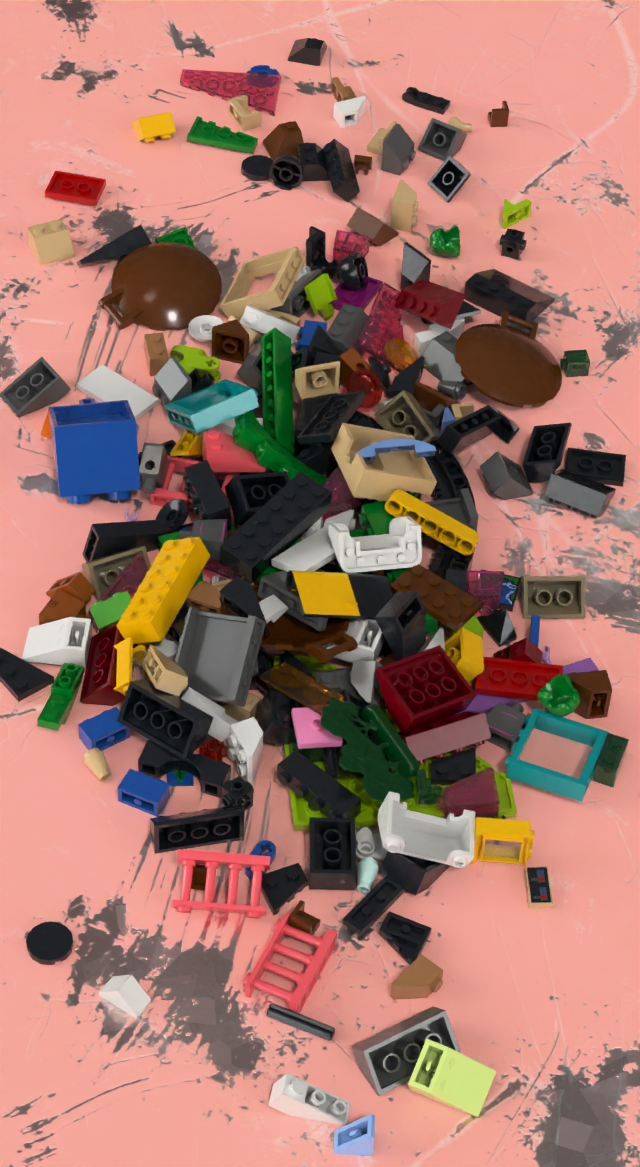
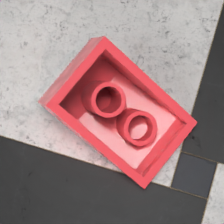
[201,430,266,472]

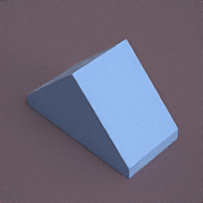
[334,1114,375,1156]

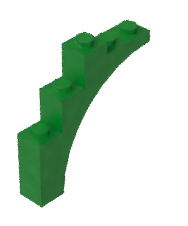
[232,410,331,490]

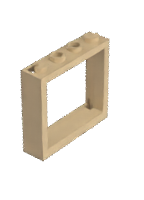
[220,246,306,319]

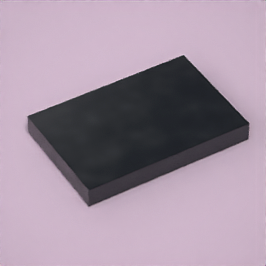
[565,448,626,487]

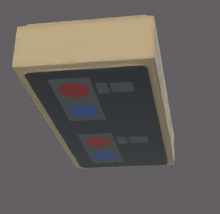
[524,866,553,909]

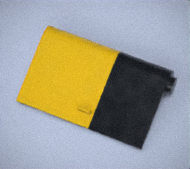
[286,570,393,620]

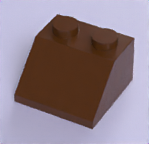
[347,207,399,246]

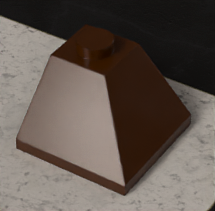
[263,121,304,161]

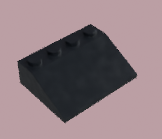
[464,269,555,329]

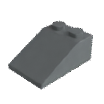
[0,357,71,417]

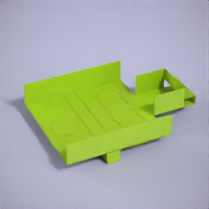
[304,274,338,321]

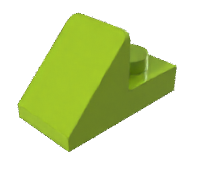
[502,199,532,229]

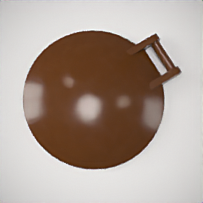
[98,242,222,331]
[454,310,562,408]
[222,584,358,663]

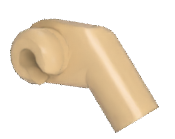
[448,117,472,132]

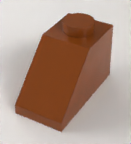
[46,572,96,604]

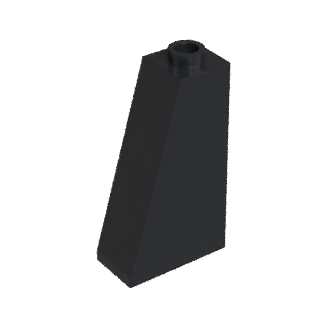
[82,520,166,562]

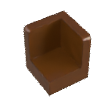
[488,101,509,127]
[289,900,321,935]

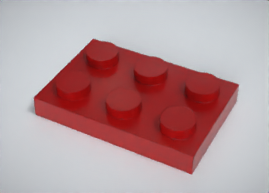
[45,171,106,206]

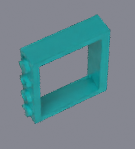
[164,379,259,434]
[505,708,609,802]

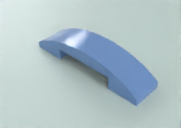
[354,438,436,462]

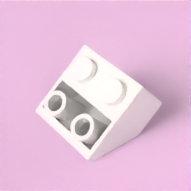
[227,717,263,783]

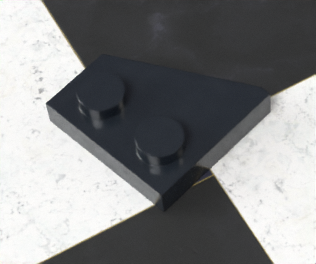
[308,325,343,359]
[431,748,476,787]
[261,863,308,916]
[379,911,432,965]

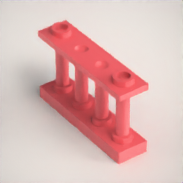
[150,455,240,513]
[173,849,271,918]
[243,912,337,1013]

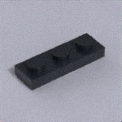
[343,876,404,936]

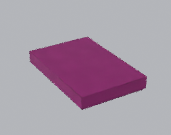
[329,276,383,311]

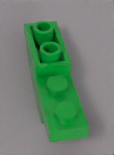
[37,663,85,730]

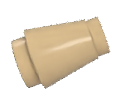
[83,748,112,782]

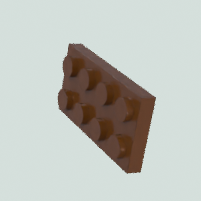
[390,564,482,632]

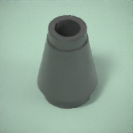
[437,380,467,400]

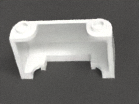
[328,516,422,573]
[377,791,475,868]

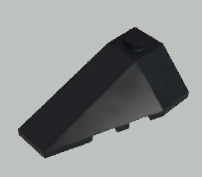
[77,225,152,265]

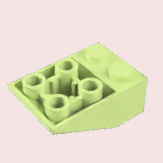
[408,1039,497,1118]

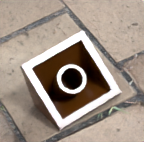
[212,319,249,364]
[414,381,461,412]

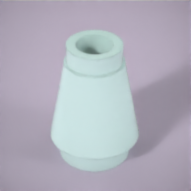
[357,857,379,893]

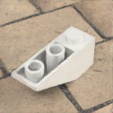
[268,1073,350,1125]

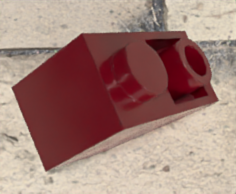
[493,638,542,663]

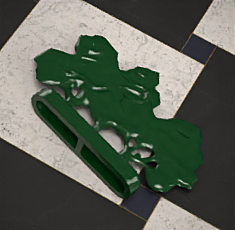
[320,697,420,802]

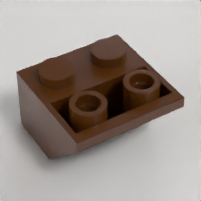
[567,670,612,719]

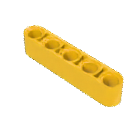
[385,489,480,555]

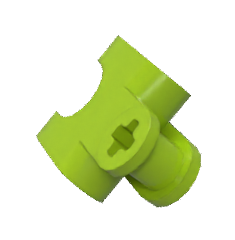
[170,345,221,383]

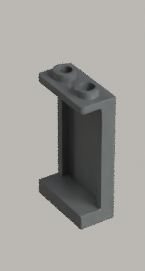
[421,488,479,538]

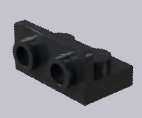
[306,226,326,268]

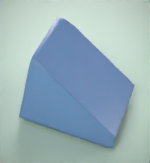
[440,407,455,435]

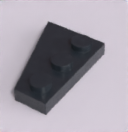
[0,647,54,702]

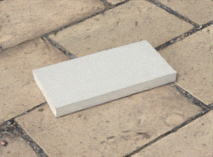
[76,364,159,421]
[271,527,336,572]

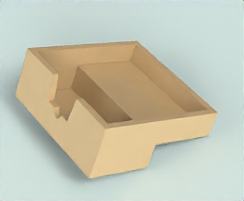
[331,423,437,502]

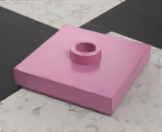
[291,707,343,749]

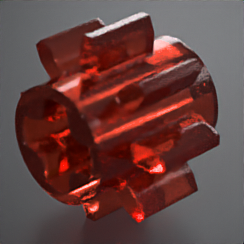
[199,738,227,761]

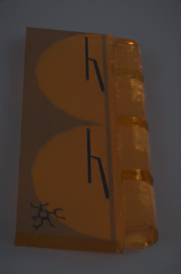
[259,662,344,716]

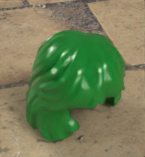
[430,225,461,258]
[537,674,581,717]

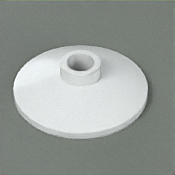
[188,315,224,341]

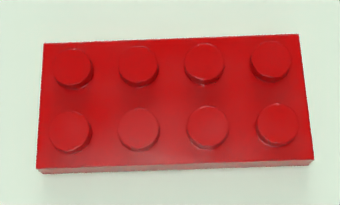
[475,657,563,701]

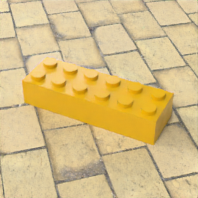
[116,537,211,644]

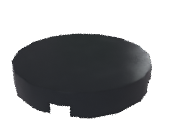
[241,155,273,181]
[26,921,74,965]

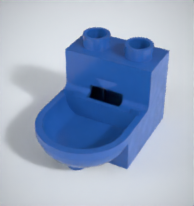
[48,398,141,504]

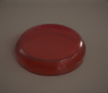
[347,368,382,409]

